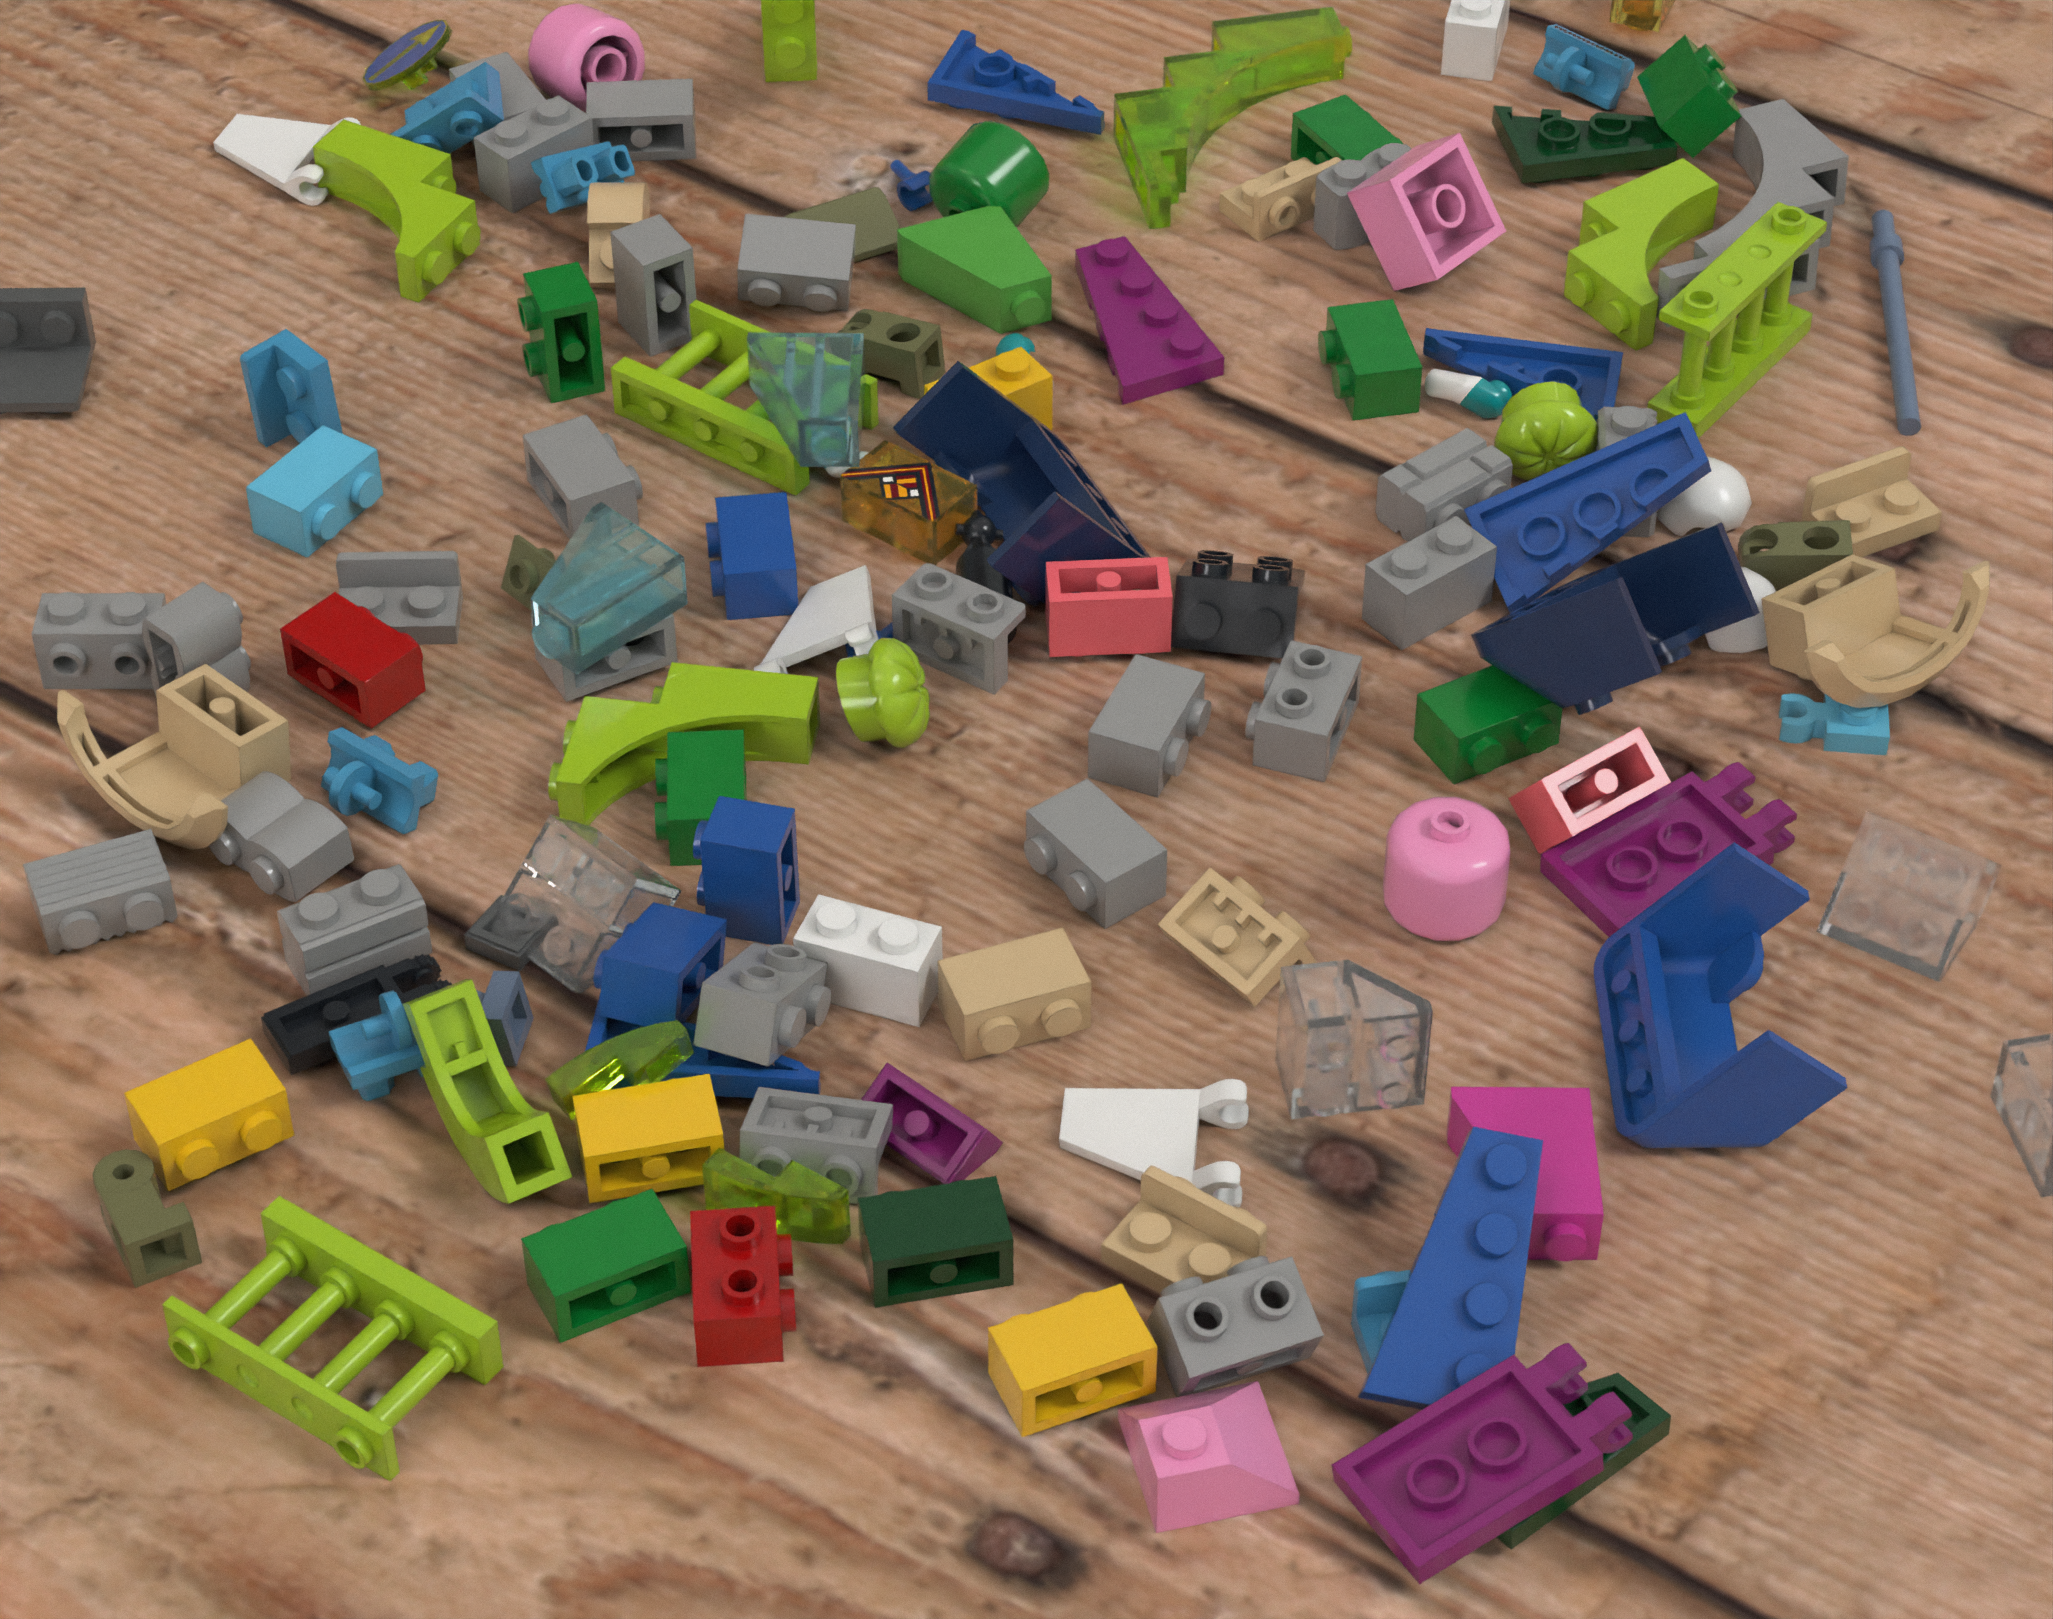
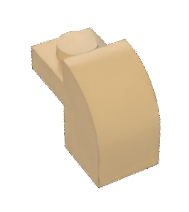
[587,182,650,288]

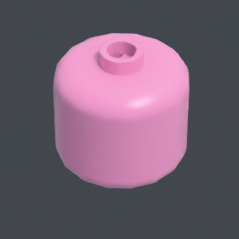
[528,4,645,112]
[1383,797,1511,941]

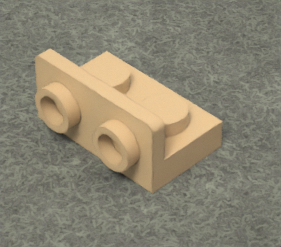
[1219,157,1342,242]
[1801,446,1942,557]
[1157,868,1317,1007]
[1101,1165,1267,1294]

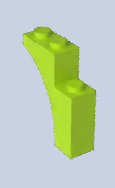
[761,0,817,82]
[313,120,481,303]
[1564,158,1719,351]
[548,662,820,830]

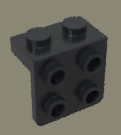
[1171,550,1305,658]

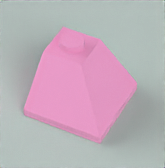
[1118,1381,1300,1533]

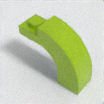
[403,979,572,1204]

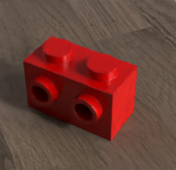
[280,592,426,729]
[690,1206,796,1367]

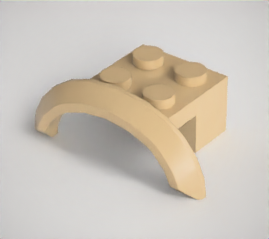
[1761,554,1990,708]
[57,664,291,850]

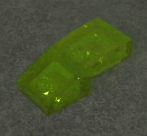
[545,1020,694,1121]
[702,1148,851,1244]

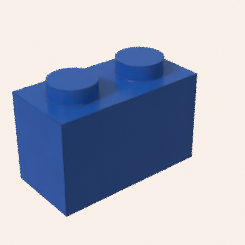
[705,492,798,620]
[693,796,800,945]
[593,902,727,1033]

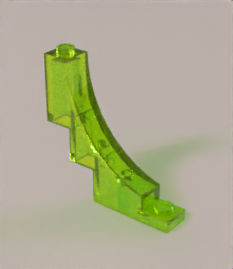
[1113,7,1352,229]

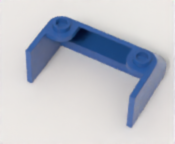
[1593,842,1847,1148]

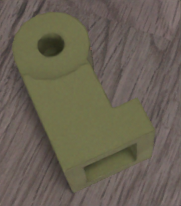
[830,309,946,399]
[1738,520,1853,591]
[93,1149,202,1288]

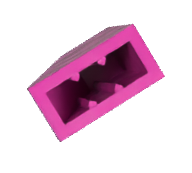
[1446,1087,1604,1262]

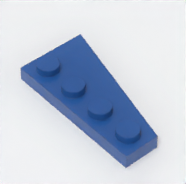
[1464,412,1712,613]
[1358,1127,1543,1410]

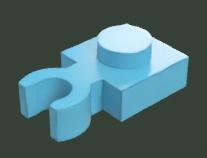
[1779,693,1890,755]

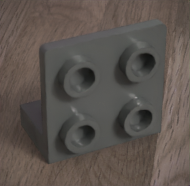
[0,287,96,414]

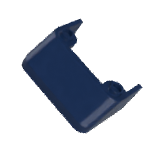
[893,361,1150,607]
[1471,522,1760,715]

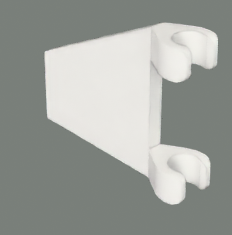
[213,114,361,206]
[754,565,879,674]
[1059,1079,1249,1207]

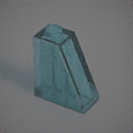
[747,332,866,467]
[530,502,688,675]

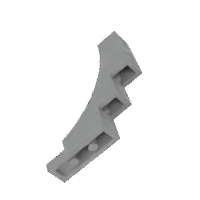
[1656,99,1849,327]

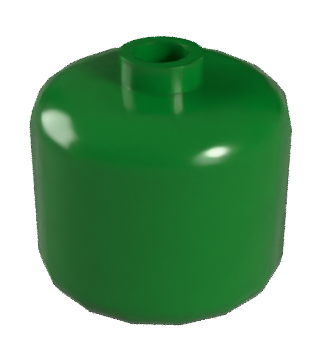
[929,121,1050,228]

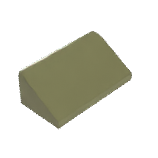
[785,187,900,263]

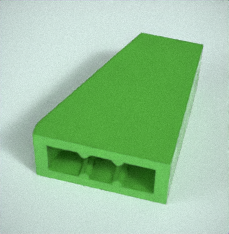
[897,206,1052,334]

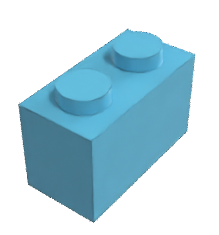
[246,425,383,558]

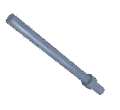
[1869,210,1921,436]

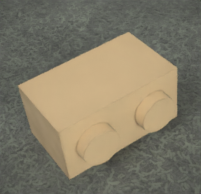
[937,927,1091,1061]

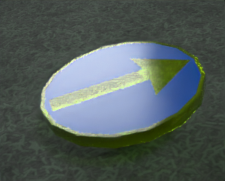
[362,20,452,91]

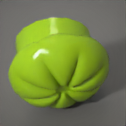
[1494,381,1599,481]
[836,638,930,748]

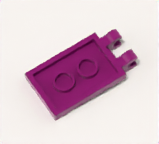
[1540,762,1797,937]
[1332,1343,1633,1585]

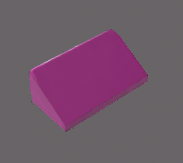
[861,1062,1003,1184]

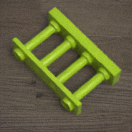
[1647,202,1827,439]
[611,300,879,496]
[162,1196,504,1481]

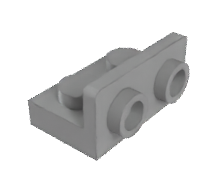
[336,551,463,645]
[892,563,1026,695]
[739,1087,893,1204]

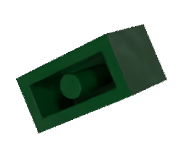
[857,1176,1014,1308]

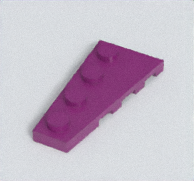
[1075,236,1224,405]

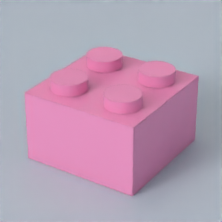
[1347,133,1506,291]

